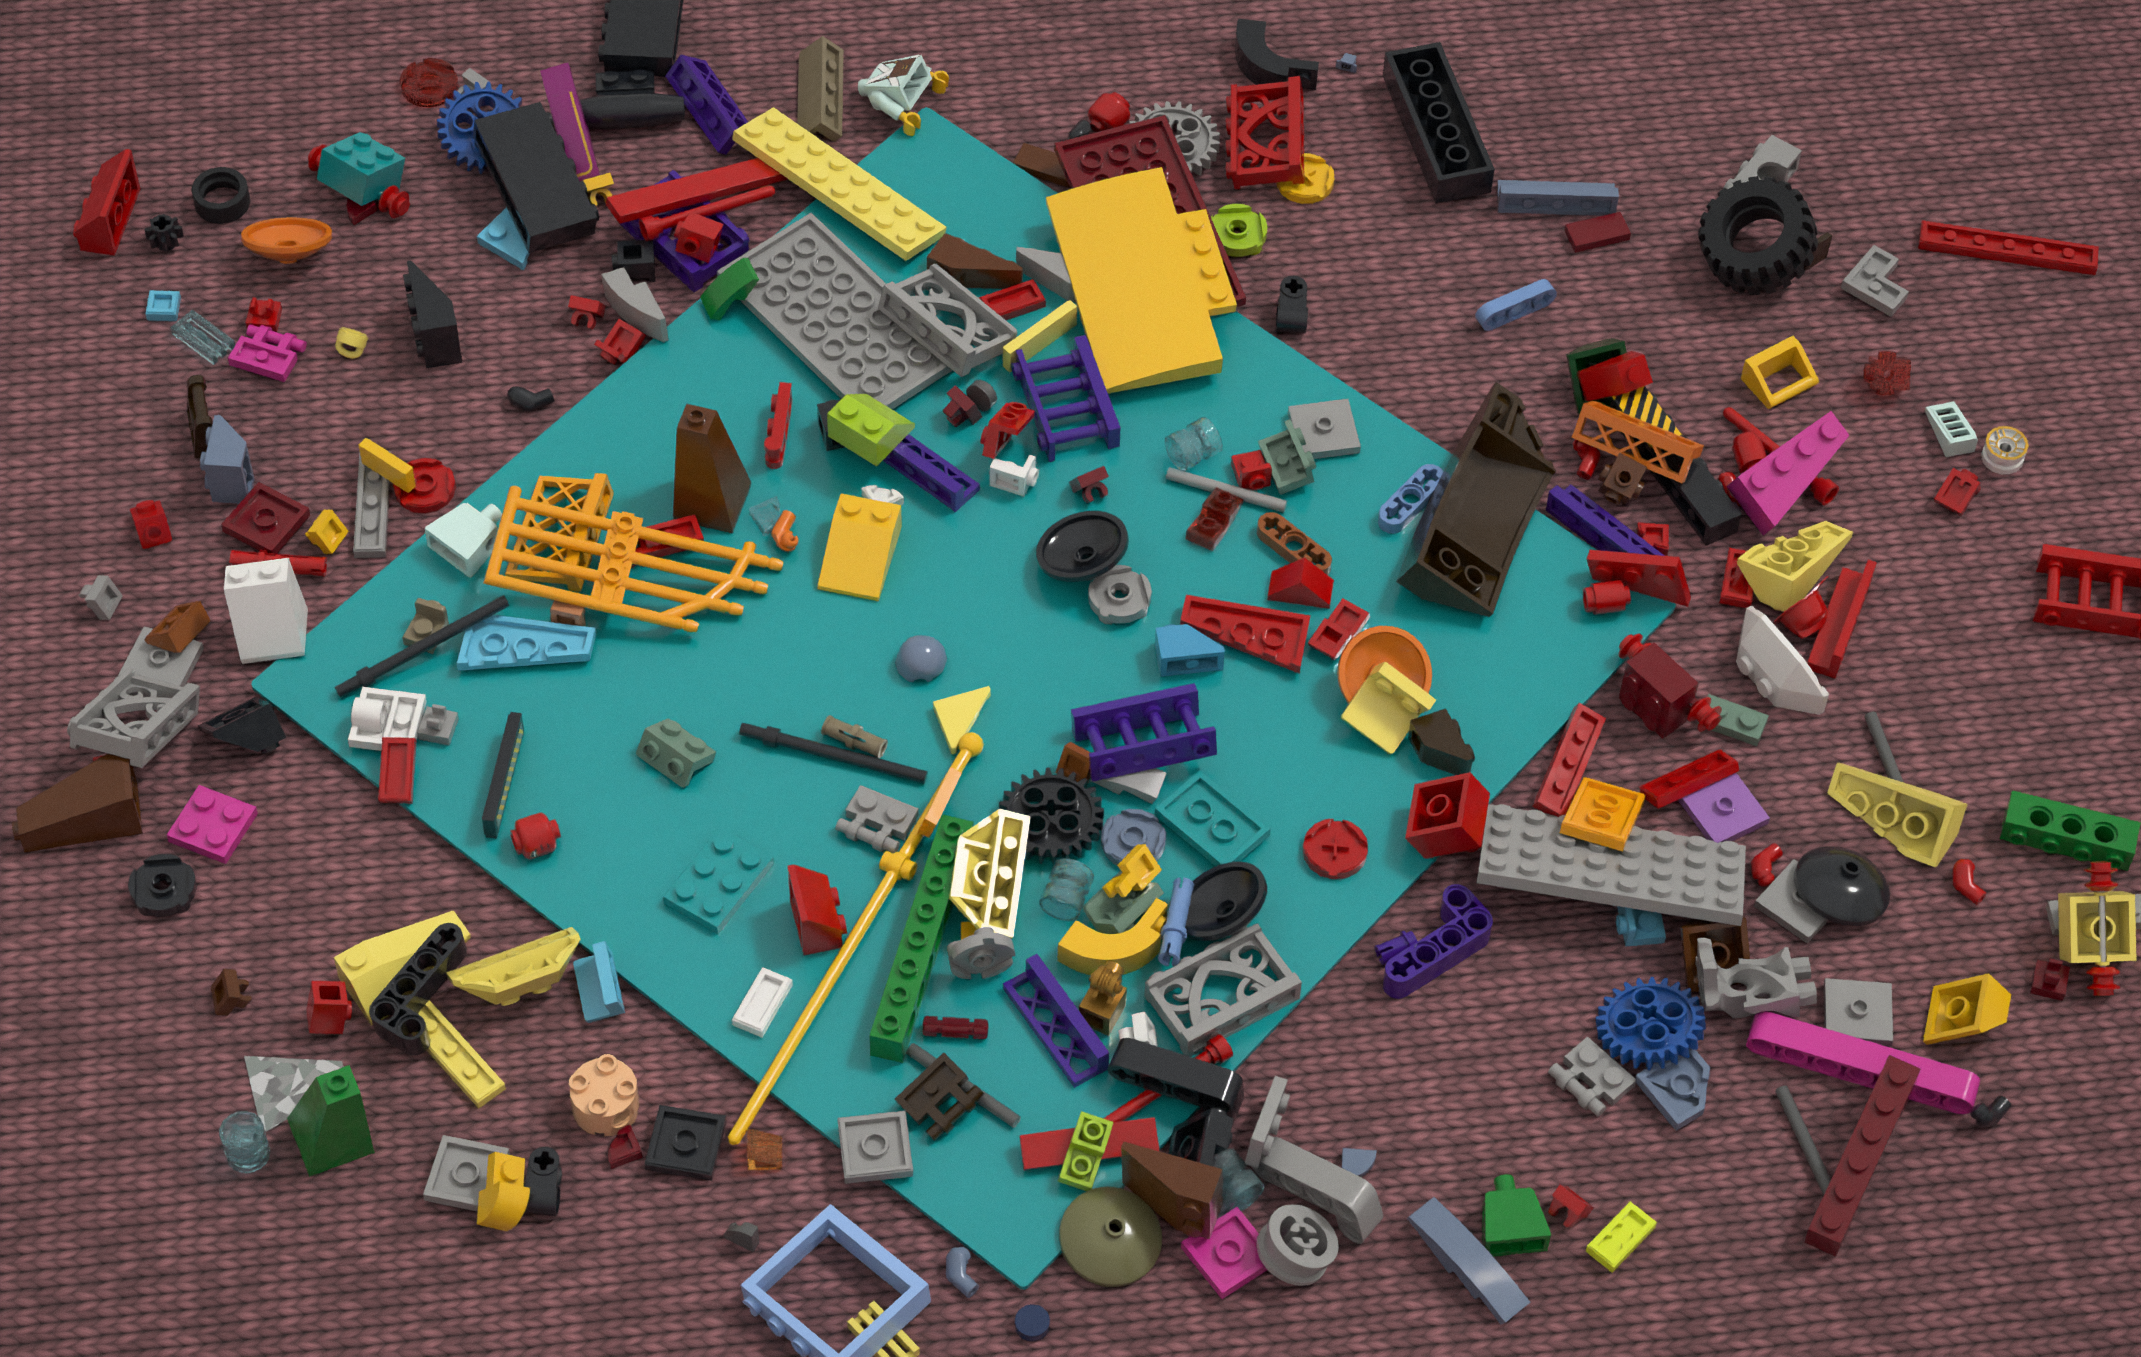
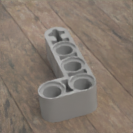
[1252,1137,1383,1244]

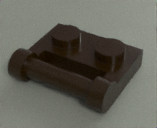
[186,375,213,458]

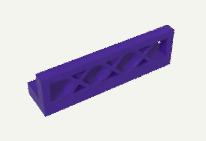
[665,55,748,154]
[883,434,980,512]
[1546,484,1664,556]
[1003,954,1109,1088]

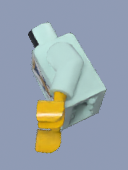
[858,55,949,136]

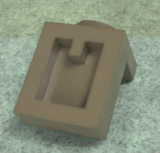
[403,598,449,654]

